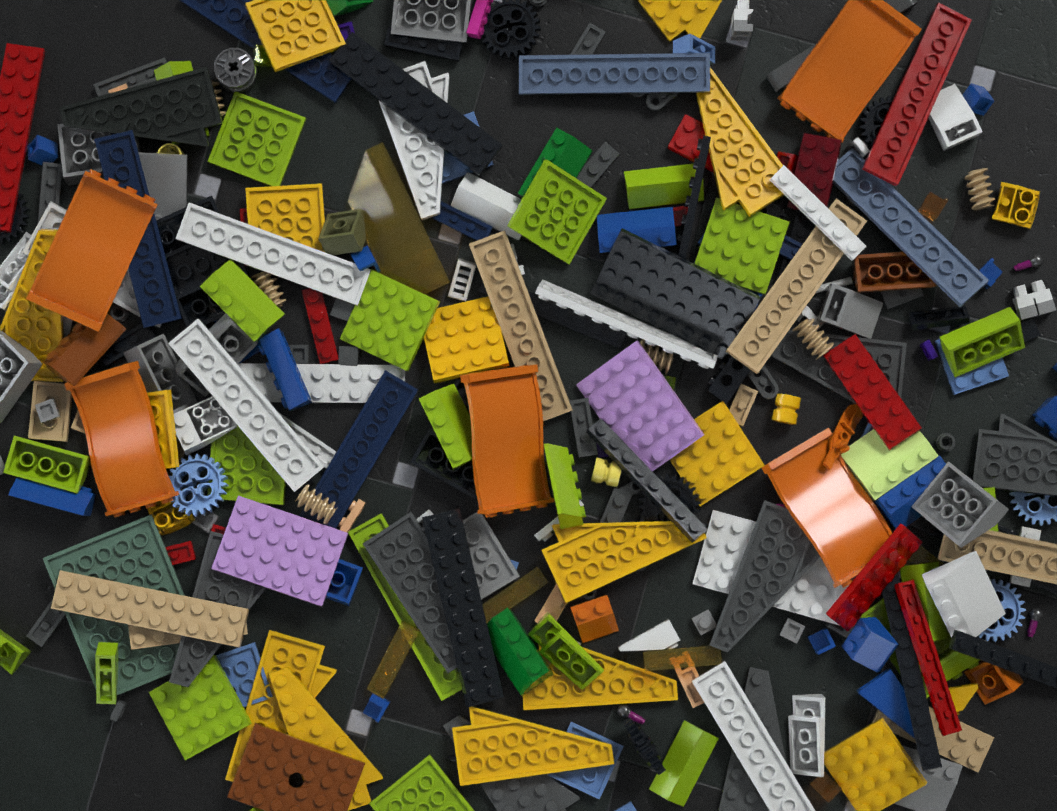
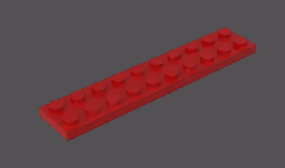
[862,3,972,186]
[0,43,45,233]

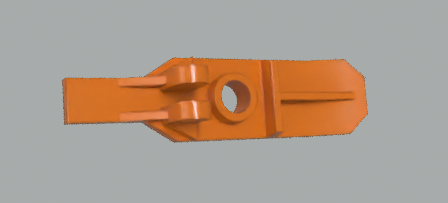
[823,404,863,470]

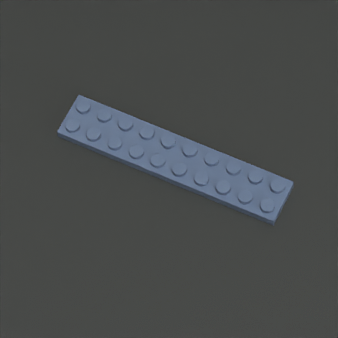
[519,53,710,95]
[833,148,989,307]

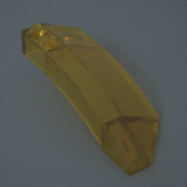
[348,142,450,294]

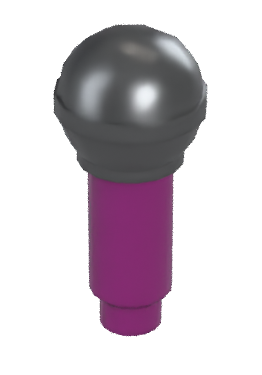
[1013,255,1043,272]
[1027,608,1043,637]
[617,704,645,725]

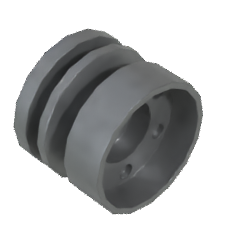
[214,48,258,93]

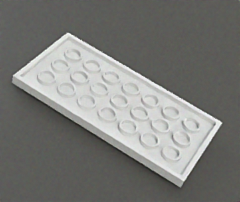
[693,510,856,626]

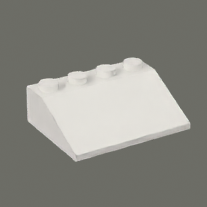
[922,551,1006,638]

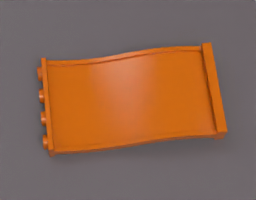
[777,0,922,142]
[26,169,158,332]
[64,361,179,518]
[460,364,554,517]
[762,428,892,588]

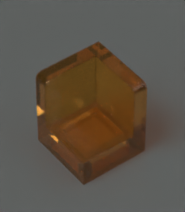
[918,192,949,221]
[810,772,842,803]

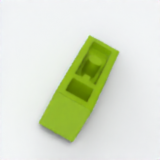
[95,642,118,704]

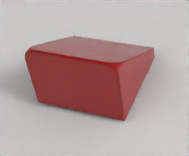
[776,151,798,175]

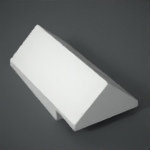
[451,172,522,241]
[0,232,31,312]
[788,694,825,777]

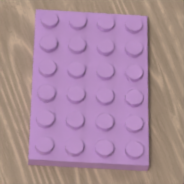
[576,340,705,472]
[211,496,348,607]

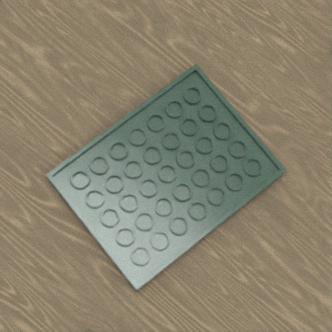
[43,514,185,695]

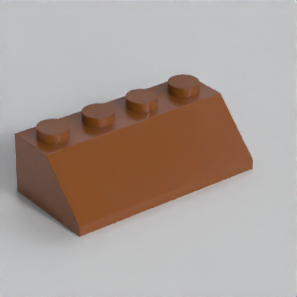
[852,252,936,293]
[43,313,126,386]

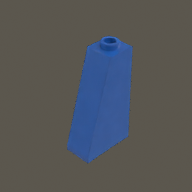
[856,669,915,739]

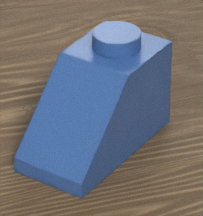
[673,34,715,65]

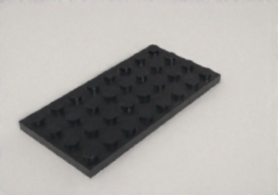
[590,228,761,361]

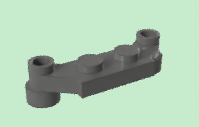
[599,480,642,523]

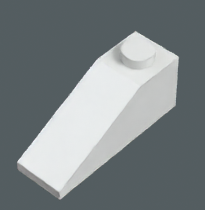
[618,619,680,651]

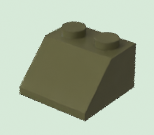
[319,209,366,255]

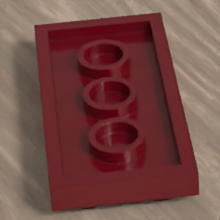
[787,133,842,211]

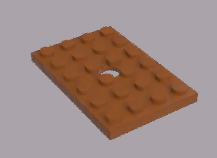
[227,723,365,811]

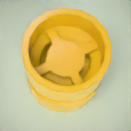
[772,393,801,425]

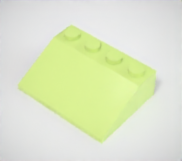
[841,429,938,501]

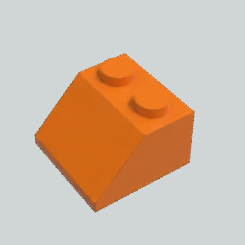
[570,594,619,643]
[964,661,1024,705]

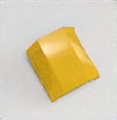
[992,182,1040,230]
[147,488,195,535]

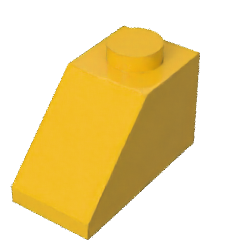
[949,683,978,715]

